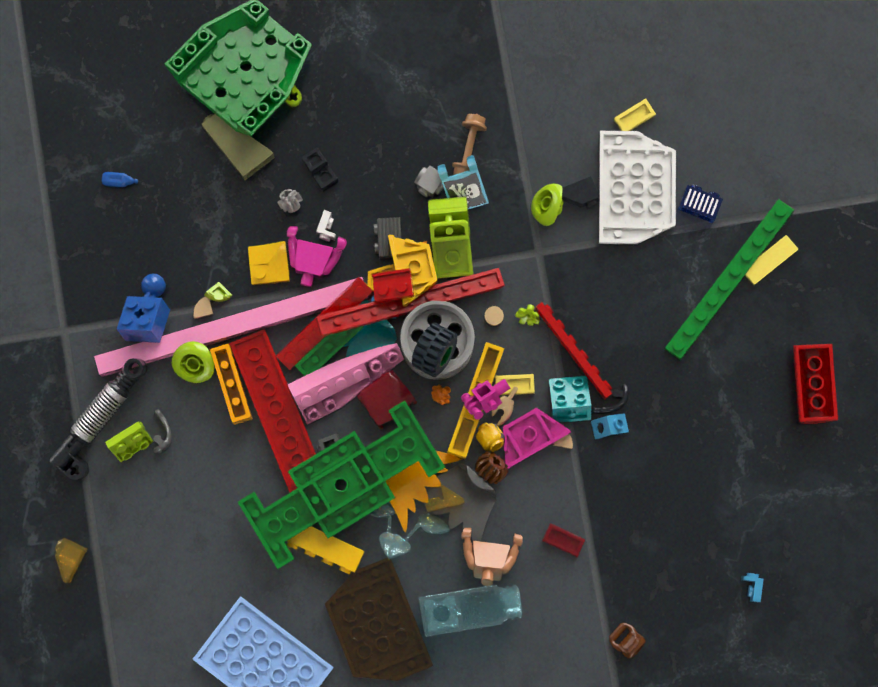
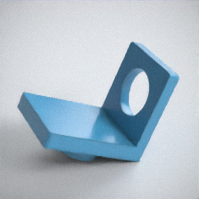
[591,414,629,439]

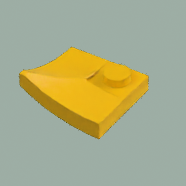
[248,241,290,285]

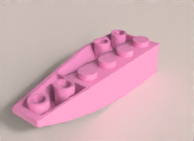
[288,343,404,425]

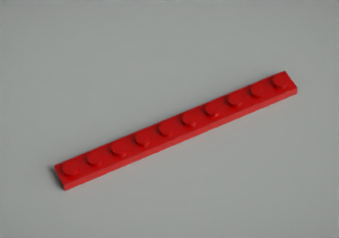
[316,268,505,337]

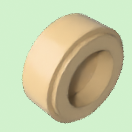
[484,306,504,326]

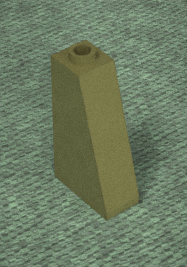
[202,114,275,180]

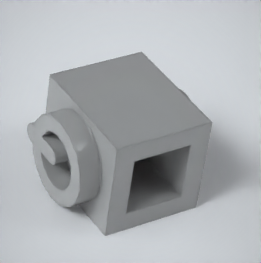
[414,166,444,198]

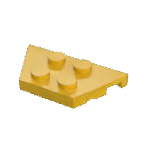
[388,235,437,307]

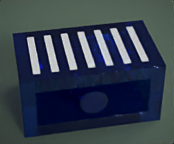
[677,184,723,223]

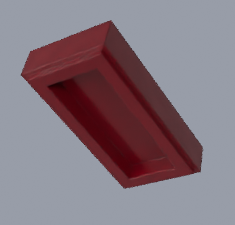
[542,523,586,557]

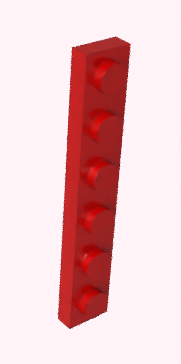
[276,277,373,370]
[535,302,612,400]

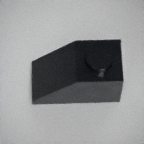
[562,176,600,208]

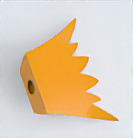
[386,450,463,533]

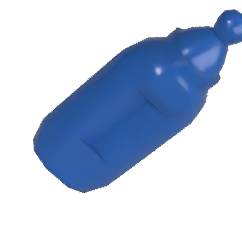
[102,172,138,187]

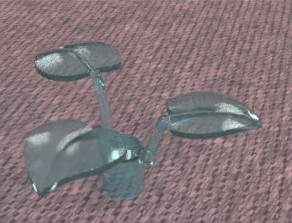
[370,502,450,559]

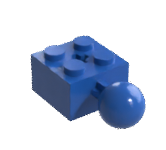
[117,274,170,343]

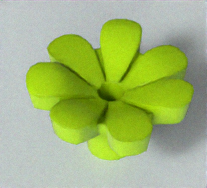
[515,305,540,326]

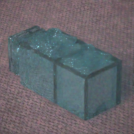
[419,585,523,637]

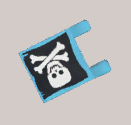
[438,155,489,209]

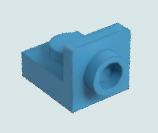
[741,573,764,602]

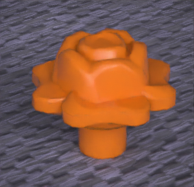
[431,384,451,405]

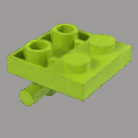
[105,421,153,462]

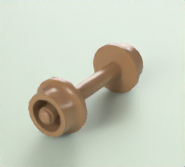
[452,114,487,175]

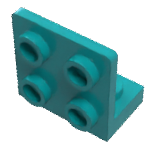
[549,376,591,423]

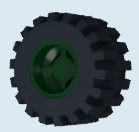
[412,323,457,377]

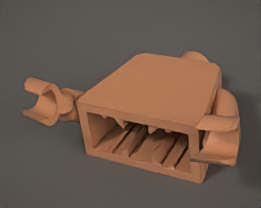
[462,528,523,586]

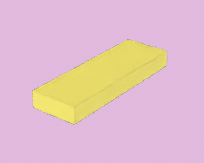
[745,235,798,285]

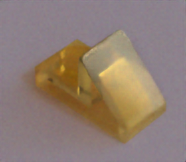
[425,484,465,512]

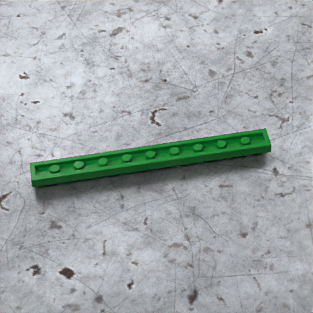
[665,199,794,360]

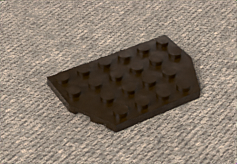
[325,557,433,681]

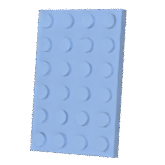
[193,596,334,687]

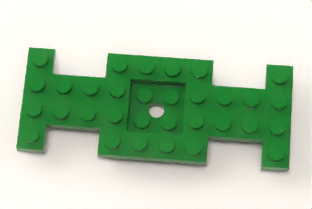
[238,400,445,569]

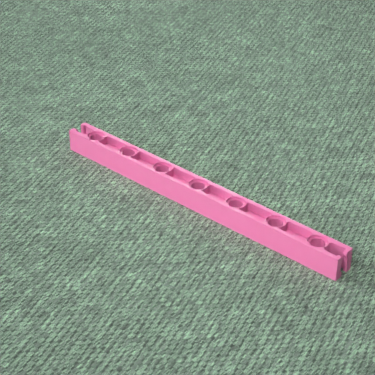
[94,277,368,377]

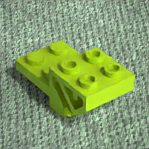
[428,196,474,278]

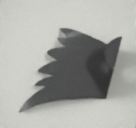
[425,464,497,542]

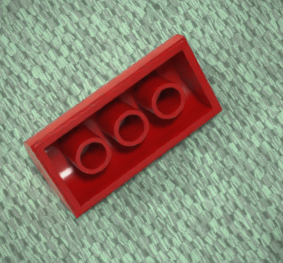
[793,344,838,424]

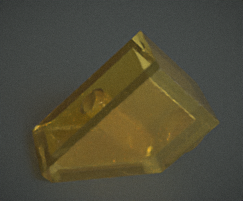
[55,538,88,583]

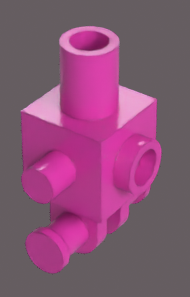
[461,379,511,420]

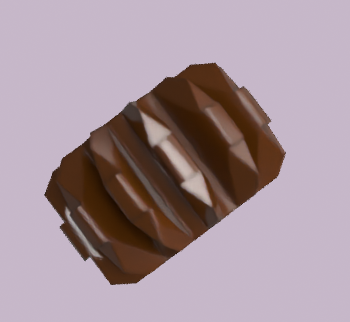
[475,451,508,484]

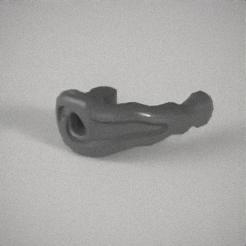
[153,409,171,454]

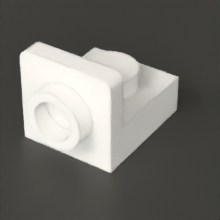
[316,210,336,242]

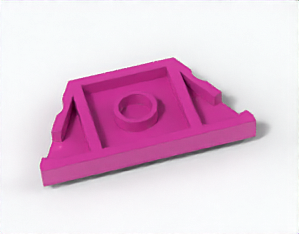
[503,408,572,469]

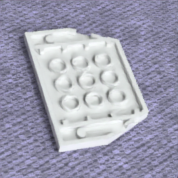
[599,131,676,244]

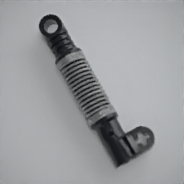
[49,358,147,480]

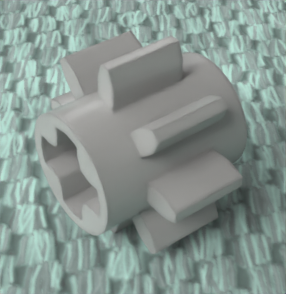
[277,189,303,213]

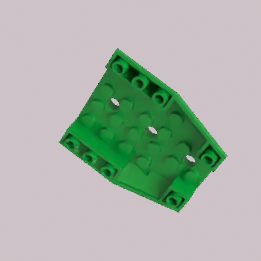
[165,0,312,136]

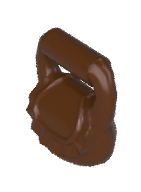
[609,623,646,659]

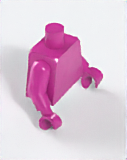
[287,226,347,287]

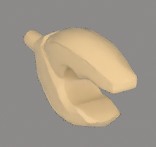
[491,386,518,426]

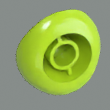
[531,184,564,226]
[172,341,214,383]

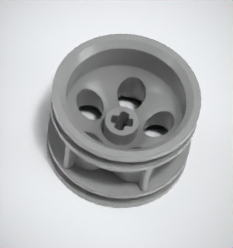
[401,301,475,380]

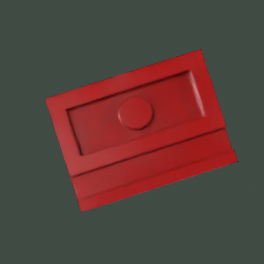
[372,268,414,303]

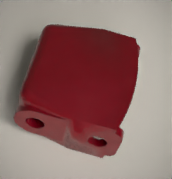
[356,370,417,430]

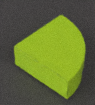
[205,282,232,302]

